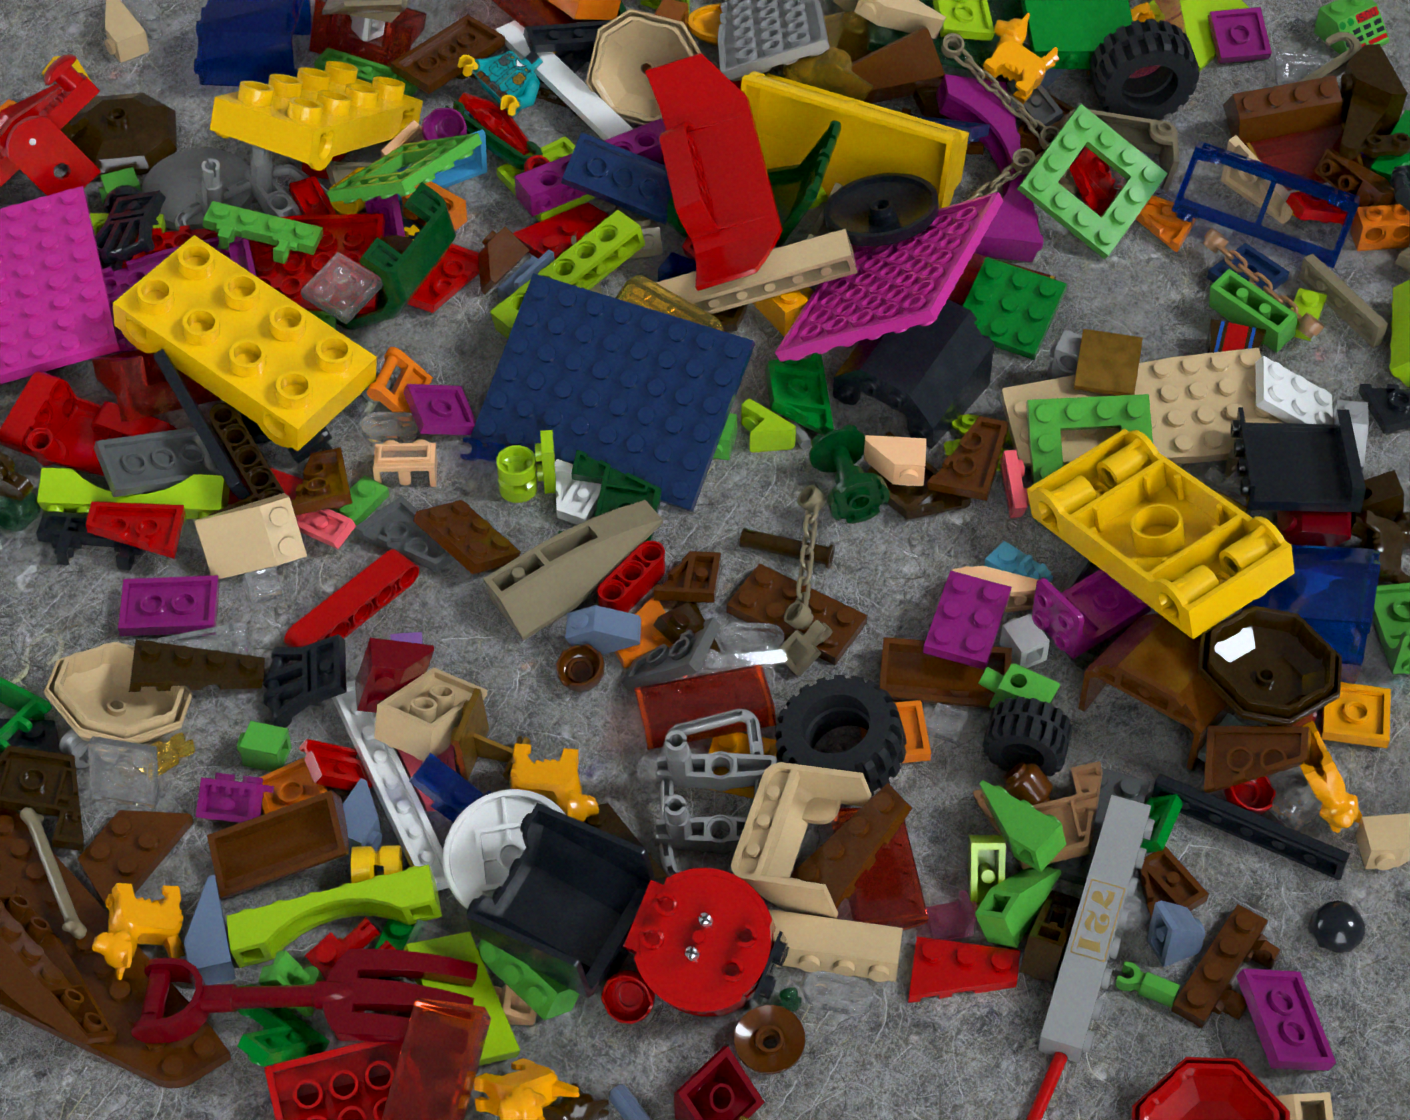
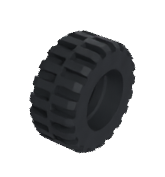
[1090,19,1200,120]
[775,675,907,796]

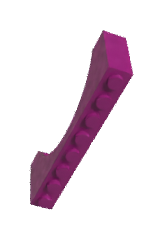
[936,74,1044,262]

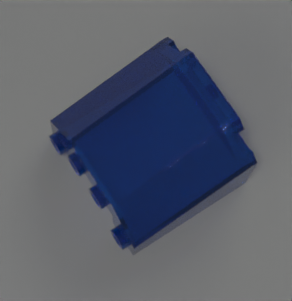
[194,0,313,86]
[1241,545,1381,684]

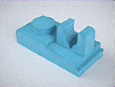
[984,541,1053,582]

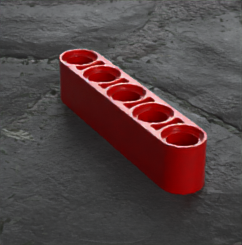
[284,549,420,647]

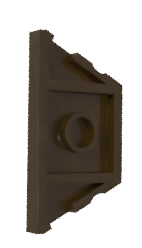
[867,431,971,520]

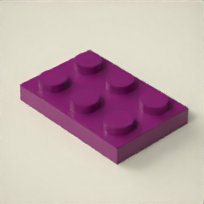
[923,570,1012,670]
[118,575,220,636]
[1236,968,1336,1071]

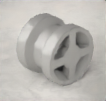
[59,729,102,769]

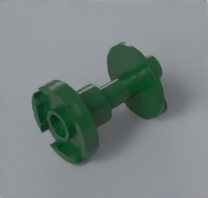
[809,424,890,524]

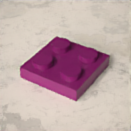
[1208,7,1272,63]
[403,384,476,435]

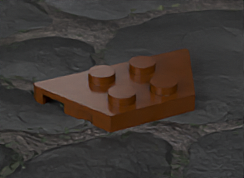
[78,810,194,913]

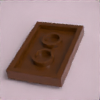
[413,500,521,574]

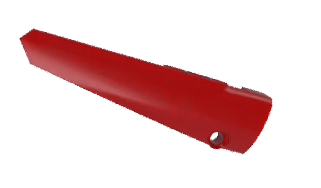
[0,371,303,505]

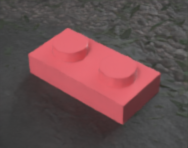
[999,449,1030,518]
[295,509,356,549]

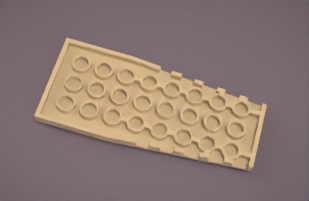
[1000,348,1282,469]

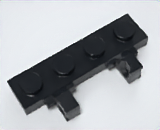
[36,511,143,570]

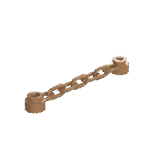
[1203,227,1325,339]

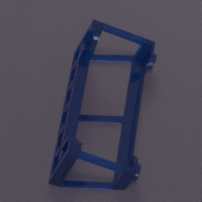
[1172,140,1360,268]

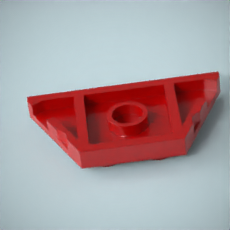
[1069,146,1142,217]

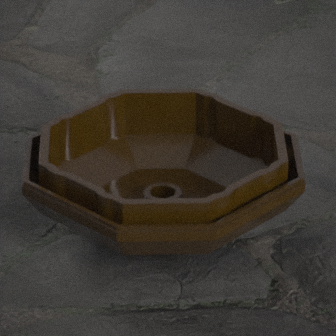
[69,92,177,178]
[1197,605,1342,727]

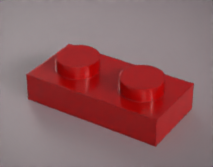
[289,176,336,215]

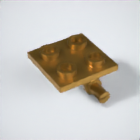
[451,688,531,780]

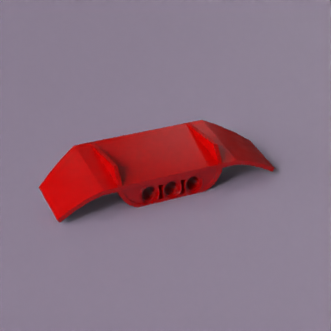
[645,53,783,291]

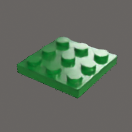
[963,257,1067,360]

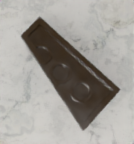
[129,639,265,692]

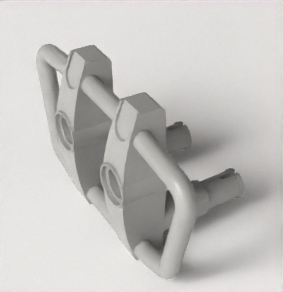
[174,144,337,231]
[655,709,777,877]

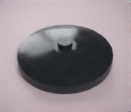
[824,173,939,246]

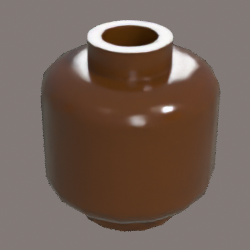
[1003,762,1053,805]

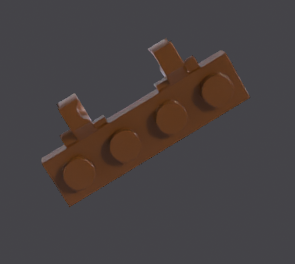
[1171,904,1280,1028]

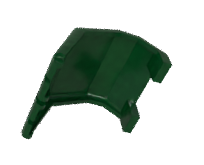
[667,120,841,246]
[337,182,456,330]

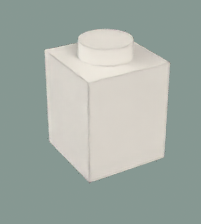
[1000,614,1050,668]

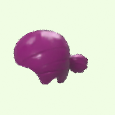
[421,108,467,141]

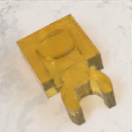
[132,732,196,778]

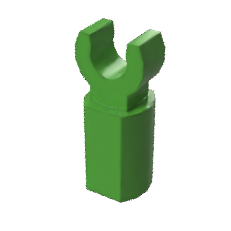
[1115,961,1180,1008]

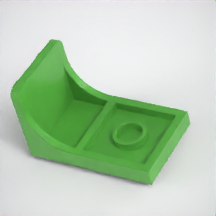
[1364,583,1410,675]

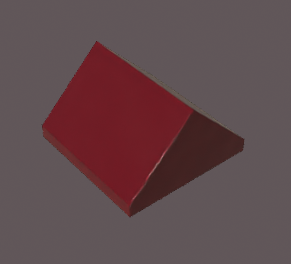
[674,1046,765,1120]

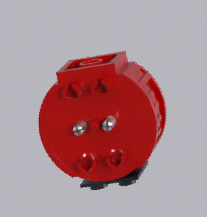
[624,868,790,1017]

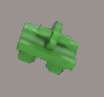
[259,950,323,1017]

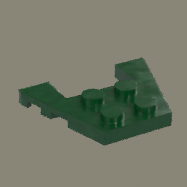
[558,450,662,542]

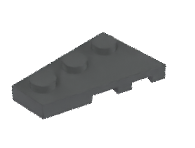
[354,496,456,572]
[622,617,721,691]

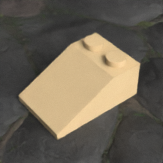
[194,493,307,579]
[374,667,488,762]

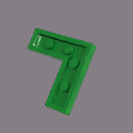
[237,984,330,1067]

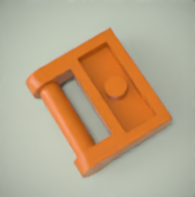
[367,347,433,423]

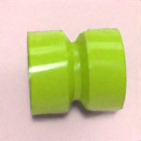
[496,445,538,503]

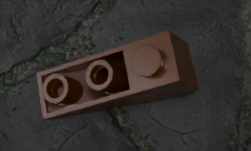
[1314,148,1399,207]

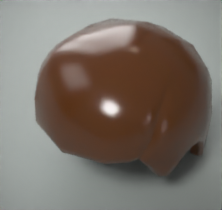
[556,644,605,692]

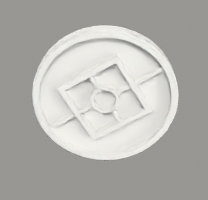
[443,789,566,910]

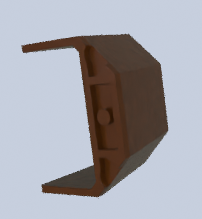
[811,11,945,104]
[1078,613,1236,771]

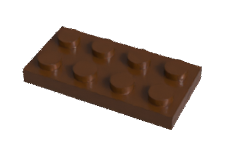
[391,14,505,94]
[726,563,868,665]

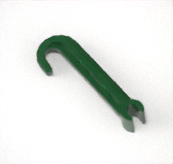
[445,101,543,170]

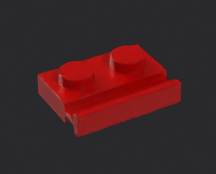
[299,739,372,791]

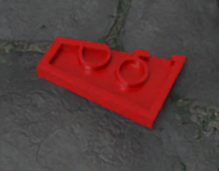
[458,93,530,155]
[1286,187,1356,226]
[513,202,609,259]

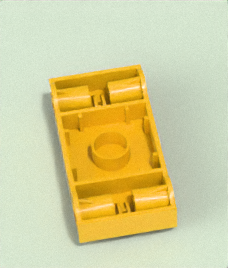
[210,61,423,171]
[113,235,377,451]
[1027,429,1295,639]

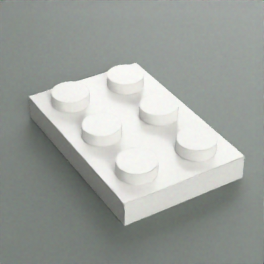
[1255,356,1333,424]

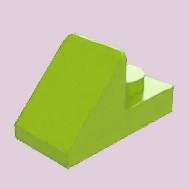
[741,398,796,453]

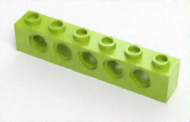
[490,210,646,339]

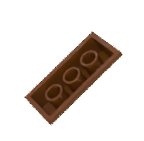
[1223,75,1342,153]

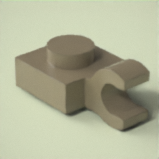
[775,620,833,676]

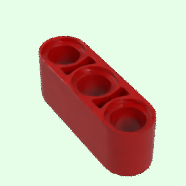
[598,541,665,613]

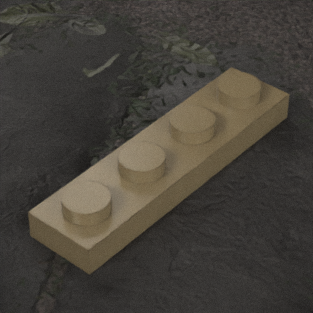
[1299,254,1388,348]

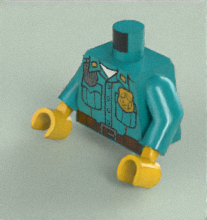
[458,50,543,117]

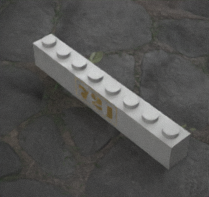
[1038,795,1155,1063]

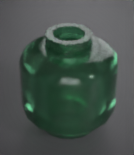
[0,491,41,532]

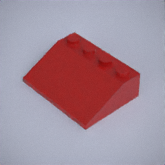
[264,1041,427,1120]

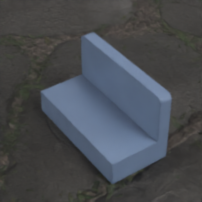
[497,250,555,300]

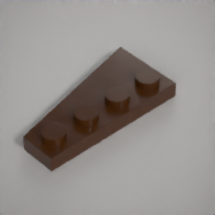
[790,783,912,909]

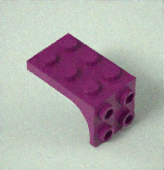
[1032,569,1151,659]

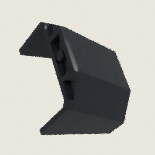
[833,299,994,449]
[466,803,656,998]

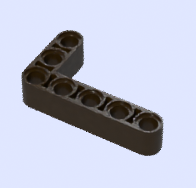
[206,403,284,517]

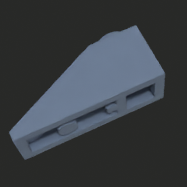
[180,875,236,989]

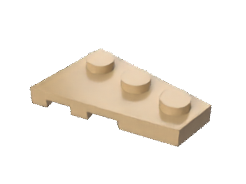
[1221,135,1292,224]

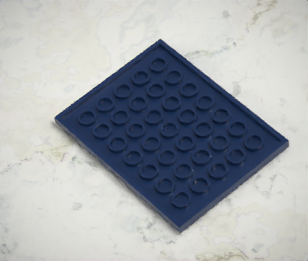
[470,273,755,512]

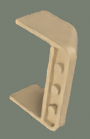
[731,762,872,919]

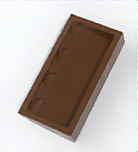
[880,637,1012,708]
[207,790,349,899]

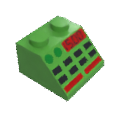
[1314,0,1389,54]

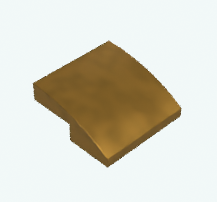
[1074,329,1143,396]

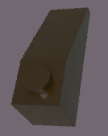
[1020,890,1081,982]

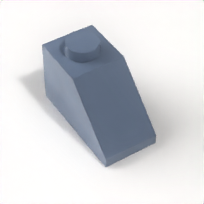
[565,605,641,655]
[343,778,382,856]
[1147,900,1205,967]

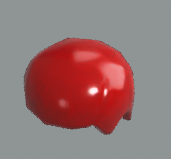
[1224,776,1276,815]
[601,970,655,1024]

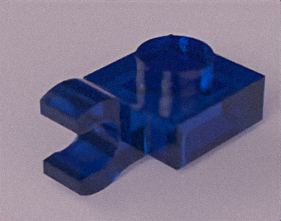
[460,437,505,462]

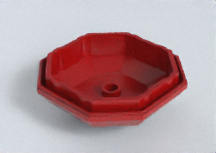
[1132,1057,1290,1120]

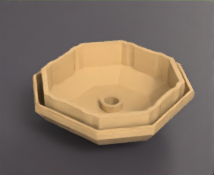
[586,9,701,125]
[44,642,193,750]

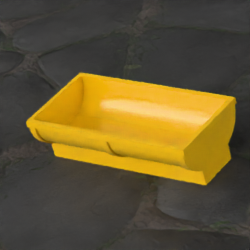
[741,71,969,209]

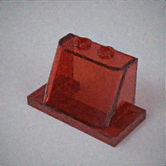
[309,0,427,67]
[92,349,221,422]

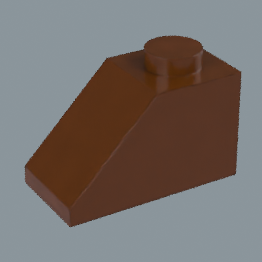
[478,226,529,295]

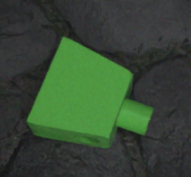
[978,664,1060,709]

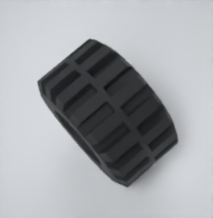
[983,697,1073,777]

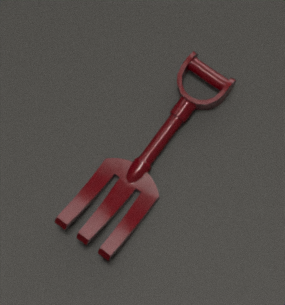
[131,949,478,1055]

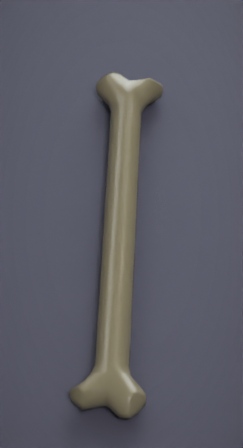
[20,807,87,939]

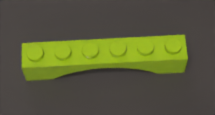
[37,467,230,522]
[226,865,442,968]

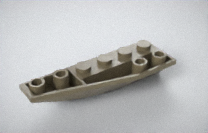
[483,500,663,641]

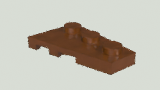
[927,416,1009,501]
[291,447,352,516]

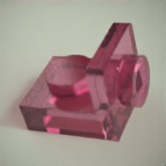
[924,890,978,941]

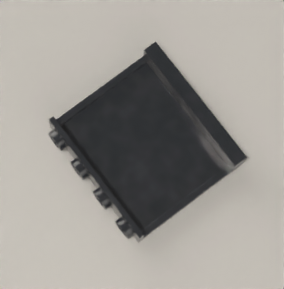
[1230,407,1366,512]

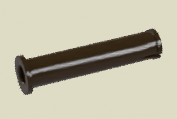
[739,528,835,569]

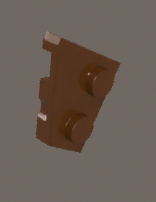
[653,551,721,603]
[1137,846,1209,922]

